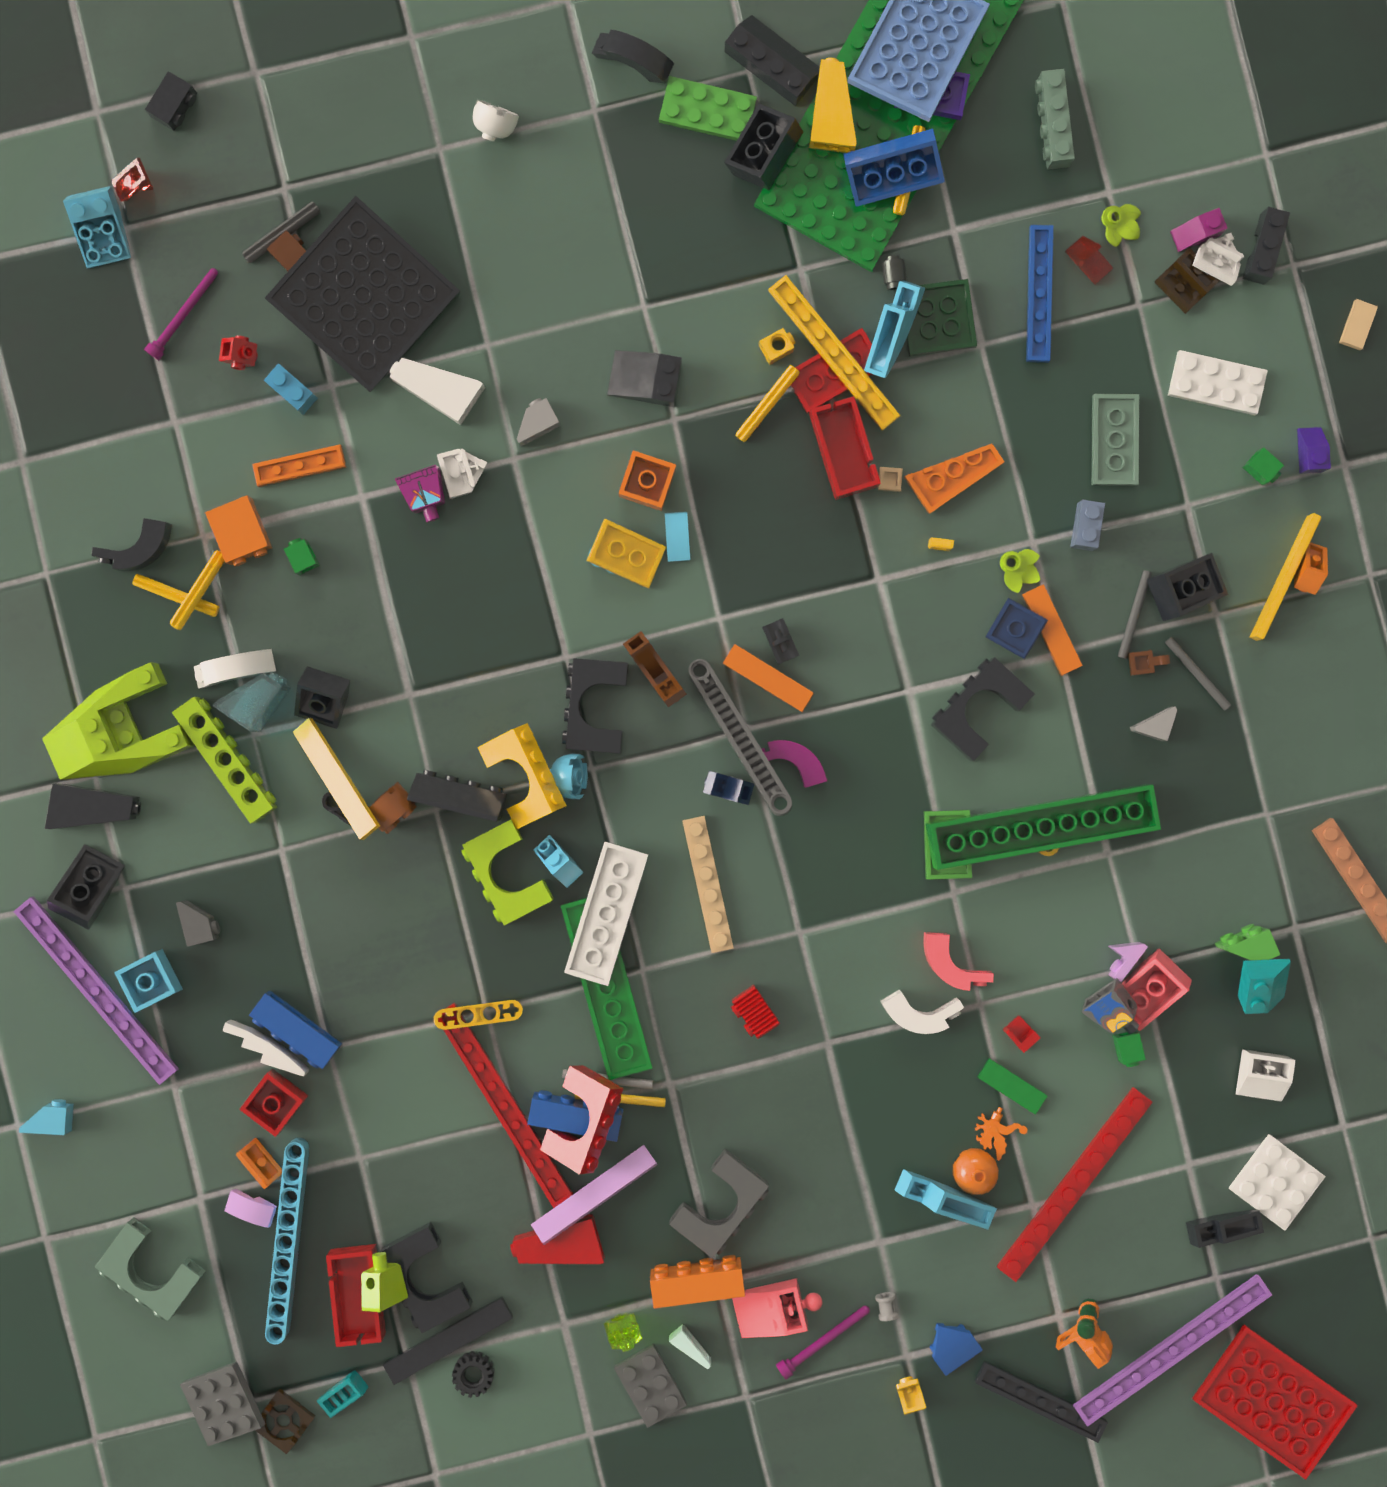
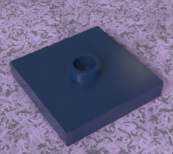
[985,598,1048,660]

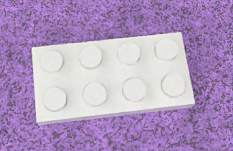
[1168,350,1268,416]

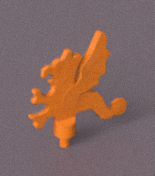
[975,1107,1028,1161]

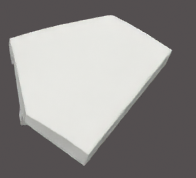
[1192,233,1244,286]
[437,449,487,499]

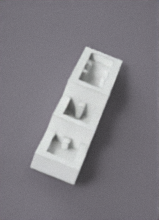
[223,1020,309,1077]

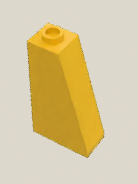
[809,58,856,153]

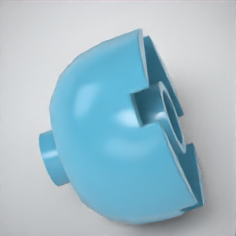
[550,754,588,799]

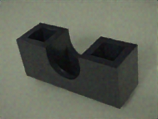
[1242,206,1290,285]

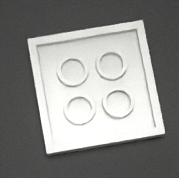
[1229,1134,1326,1230]

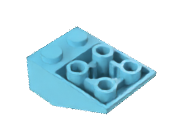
[63,186,131,268]

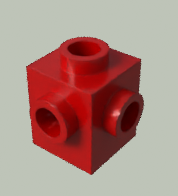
[219,336,258,370]

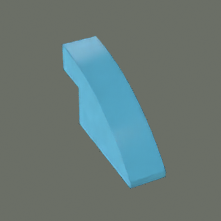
[864,281,925,378]
[895,1169,997,1229]

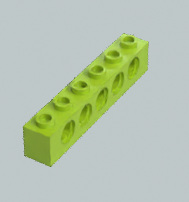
[172,697,278,824]

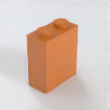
[205,495,272,567]

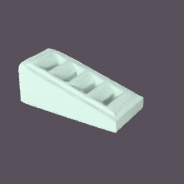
[669,1324,711,1369]

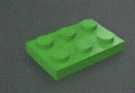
[924,810,972,879]

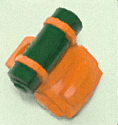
[1056,1298,1113,1369]

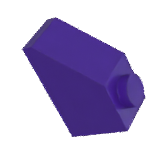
[1297,427,1331,474]

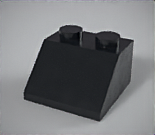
[294,666,350,729]

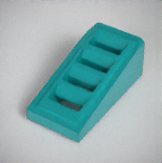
[317,1370,368,1418]

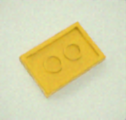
[587,519,666,588]

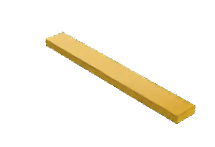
[768,275,901,431]

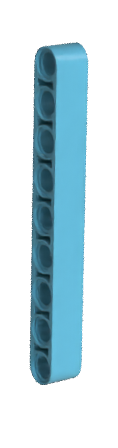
[265,1138,309,1345]

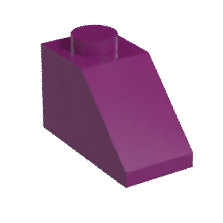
[1170,208,1228,252]

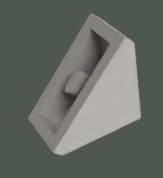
[1130,706,1177,741]

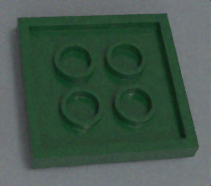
[907,279,977,356]

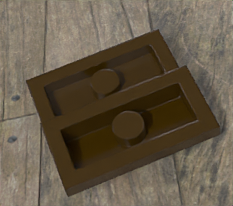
[1154,248,1220,314]

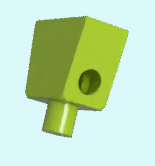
[361,1252,408,1312]

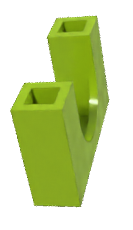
[461,820,554,925]

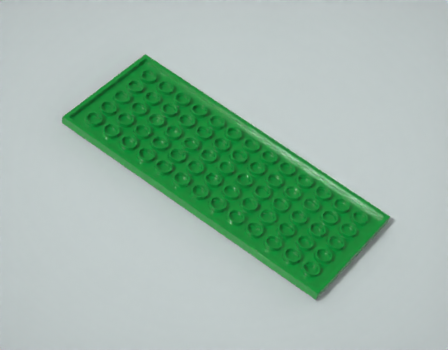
[754,0,1024,272]

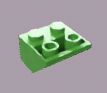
[1215,924,1280,960]

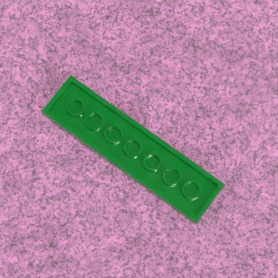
[560,898,653,1080]

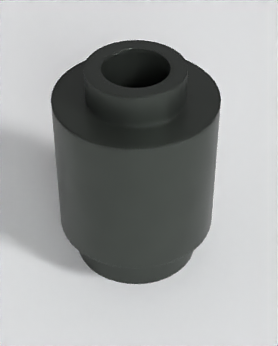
[882,255,907,290]

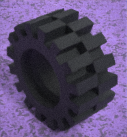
[452,1351,495,1398]

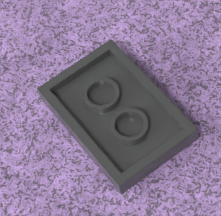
[614,1343,687,1428]

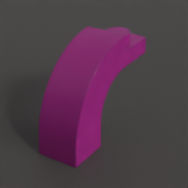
[762,740,827,788]

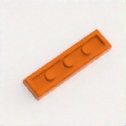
[252,444,347,487]
[1022,584,1083,675]

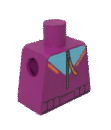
[395,465,445,523]

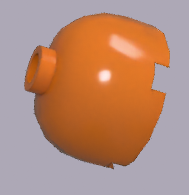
[953,1148,999,1195]

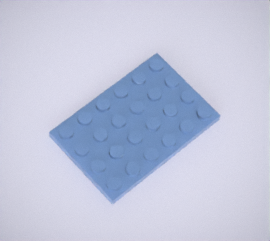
[847,0,990,122]

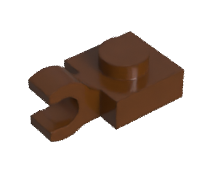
[1128,650,1170,676]

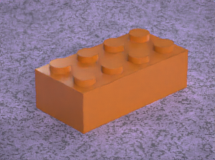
[650,1255,745,1309]

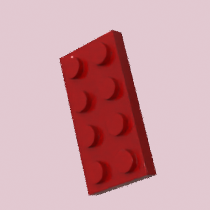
[790,328,874,414]

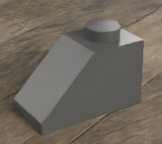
[176,900,220,947]

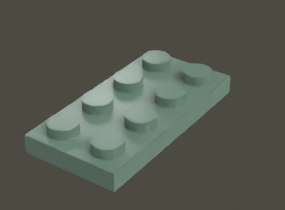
[1092,394,1139,486]

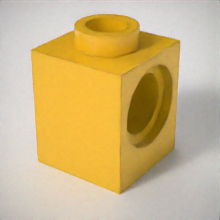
[759,328,796,365]

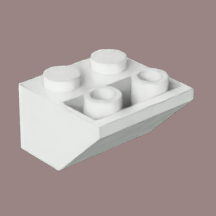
[1236,1049,1295,1101]

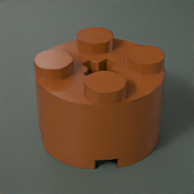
[369,782,417,834]

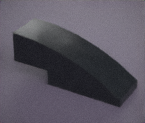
[1186,1210,1264,1248]

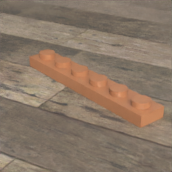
[1311,818,1387,943]

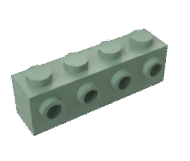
[1035,69,1075,170]

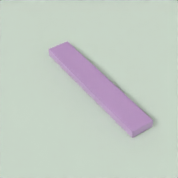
[531,1145,657,1245]

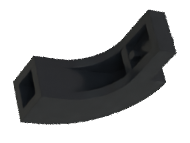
[592,30,674,84]
[91,518,172,571]

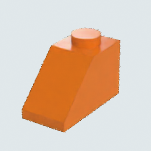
[1294,542,1328,595]

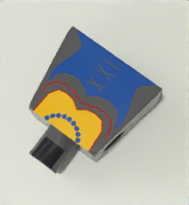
[1082,978,1139,1034]

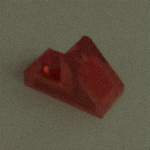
[111,158,154,201]
[1065,236,1113,285]

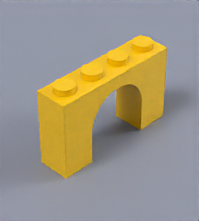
[478,723,567,829]

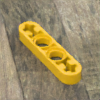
[433,1000,523,1030]

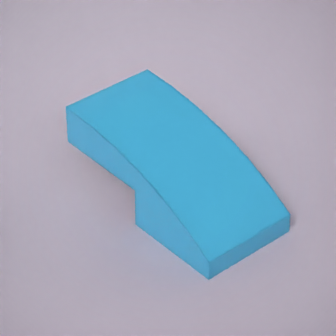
[665,512,690,562]

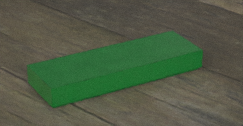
[977,1058,1047,1115]

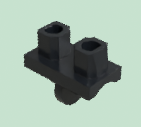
[762,618,799,665]

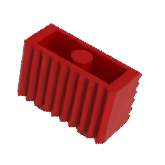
[731,984,780,1039]

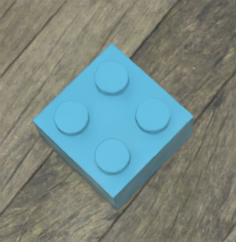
[114,949,183,1013]

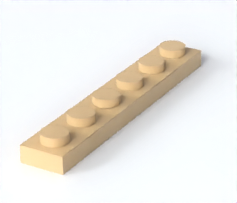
[682,816,734,953]

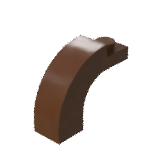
[623,631,687,707]

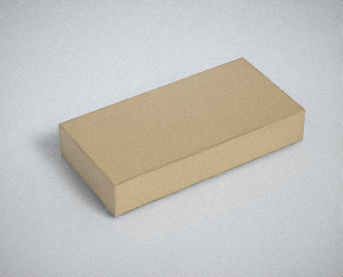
[1339,299,1378,350]

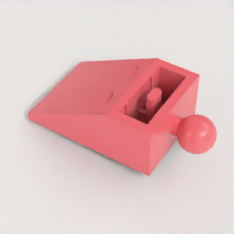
[732,1278,823,1338]

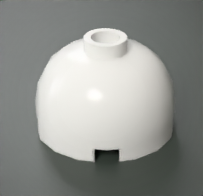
[473,100,519,142]

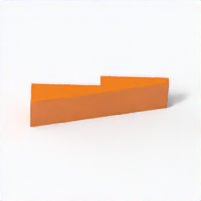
[723,644,814,713]

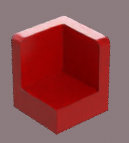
[1002,1015,1041,1053]

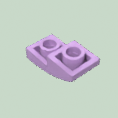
[225,1189,277,1228]

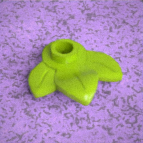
[1101,204,1141,247]
[1000,549,1040,593]

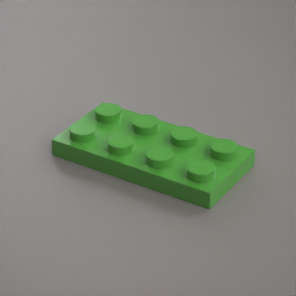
[659,76,757,141]

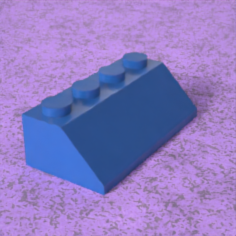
[844,129,945,207]

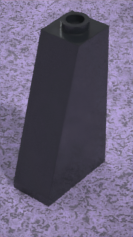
[45,783,141,829]

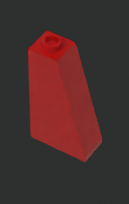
[510,1214,605,1264]

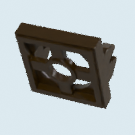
[255,1388,316,1454]

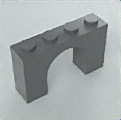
[669,1148,769,1258]

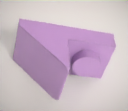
[1108,942,1148,982]

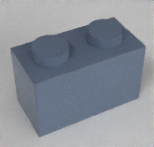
[1070,500,1105,551]

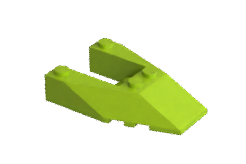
[42,662,194,780]

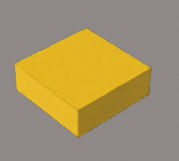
[928,537,954,551]

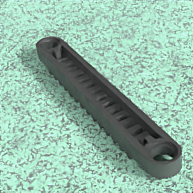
[689,659,792,816]

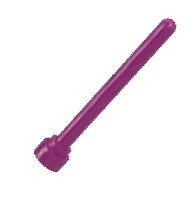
[144,268,218,361]
[776,1306,870,1380]

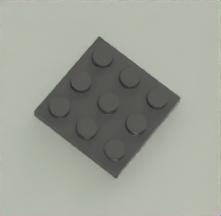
[180,1362,265,1446]

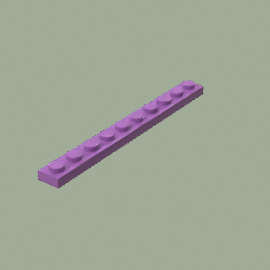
[13,896,179,1085]
[1073,1274,1272,1427]

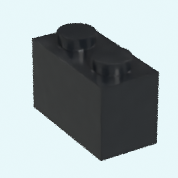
[145,71,197,131]

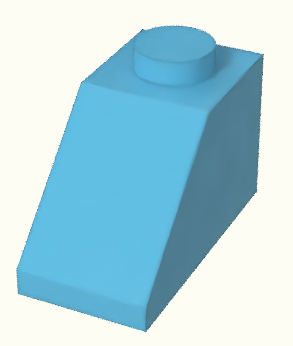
[19,1099,74,1135]

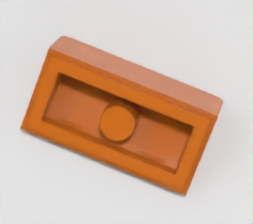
[236,1138,282,1189]

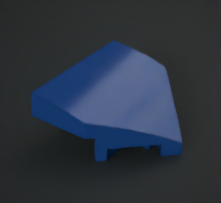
[930,1323,983,1376]

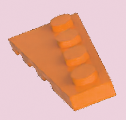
[904,444,1005,514]

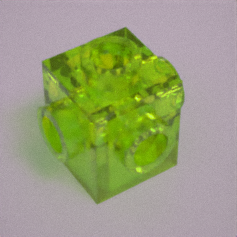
[604,1313,642,1352]

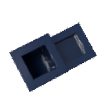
[703,771,755,805]

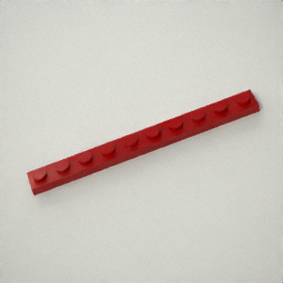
[438,1003,573,1208]
[997,1087,1153,1282]

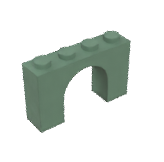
[95,1217,206,1321]

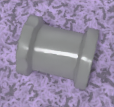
[875,1292,899,1321]

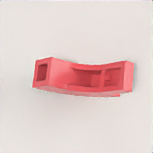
[924,932,994,991]

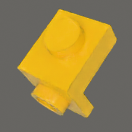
[896,1376,926,1415]

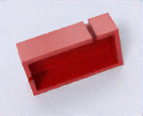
[809,396,881,500]
[326,1244,386,1347]

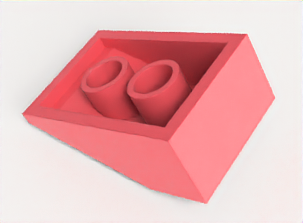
[1122,948,1192,1031]

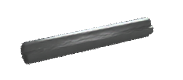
[242,202,320,263]

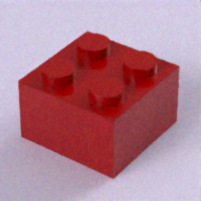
[239,1069,309,1137]

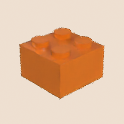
[618,450,676,511]

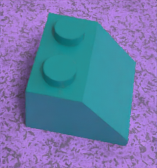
[1238,959,1291,1014]

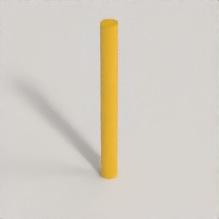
[575,1094,666,1107]

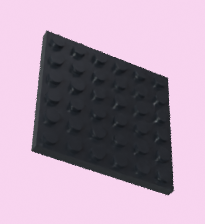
[265,195,460,392]

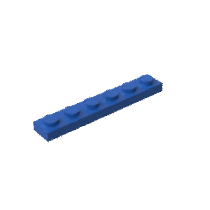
[1026,225,1053,363]

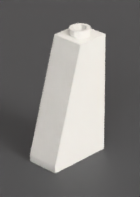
[390,358,485,425]

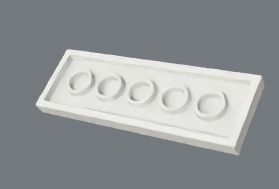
[564,841,648,986]

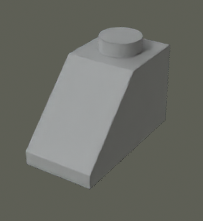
[517,398,560,446]

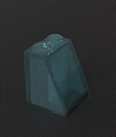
[213,672,291,732]

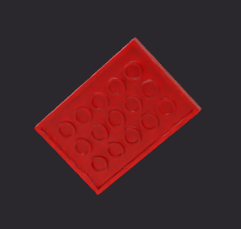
[1192,1325,1358,1480]

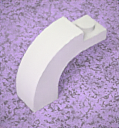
[194,649,276,689]
[880,990,964,1034]

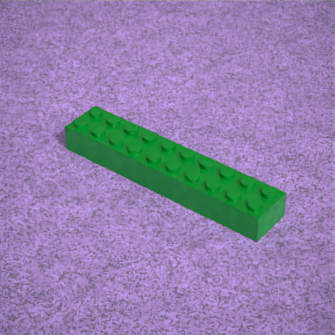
[925,784,1161,870]

